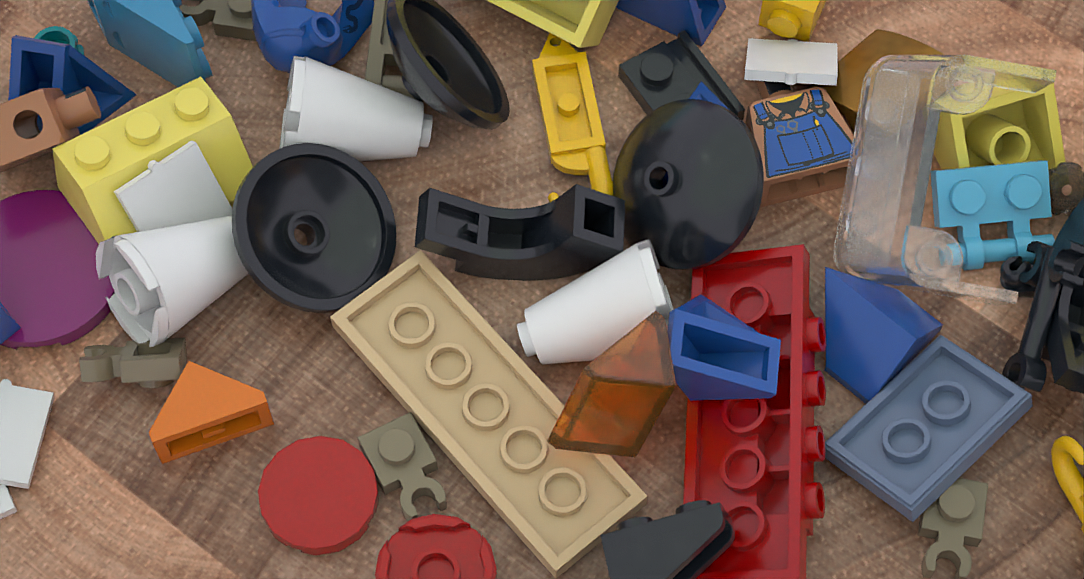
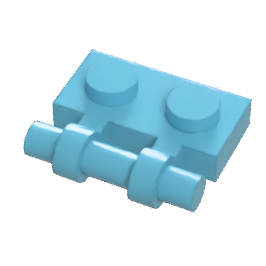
[930,160,1055,271]

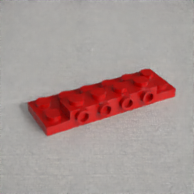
[683,244,826,579]

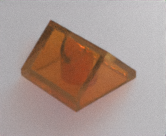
[547,310,676,457]

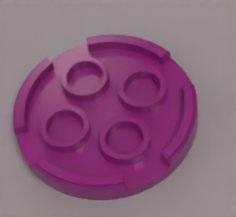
[0,190,115,349]

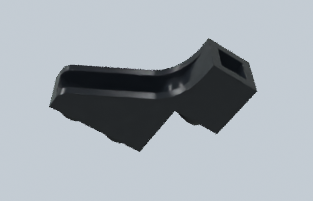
[600,500,735,579]

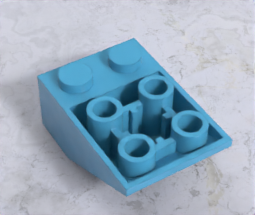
[87,0,213,87]

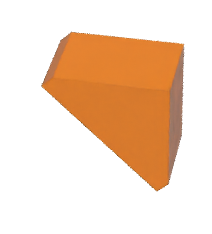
[149,361,274,464]

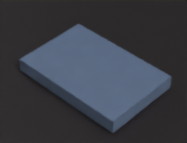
[825,335,1032,522]

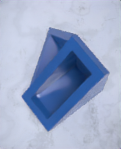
[8,35,137,135]
[824,267,943,404]
[663,294,781,401]

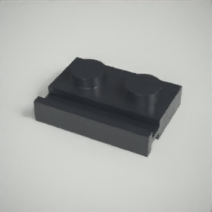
[618,30,745,120]

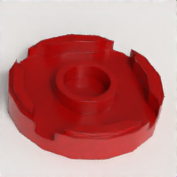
[258,436,379,556]
[375,514,497,579]

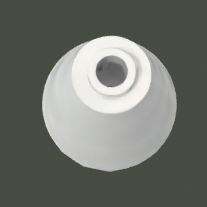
[279,56,433,162]
[96,216,248,347]
[517,239,673,365]

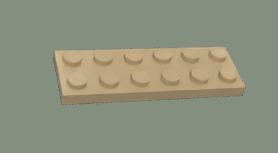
[330,250,648,579]

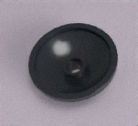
[386,0,510,129]
[612,99,764,270]
[232,143,397,313]

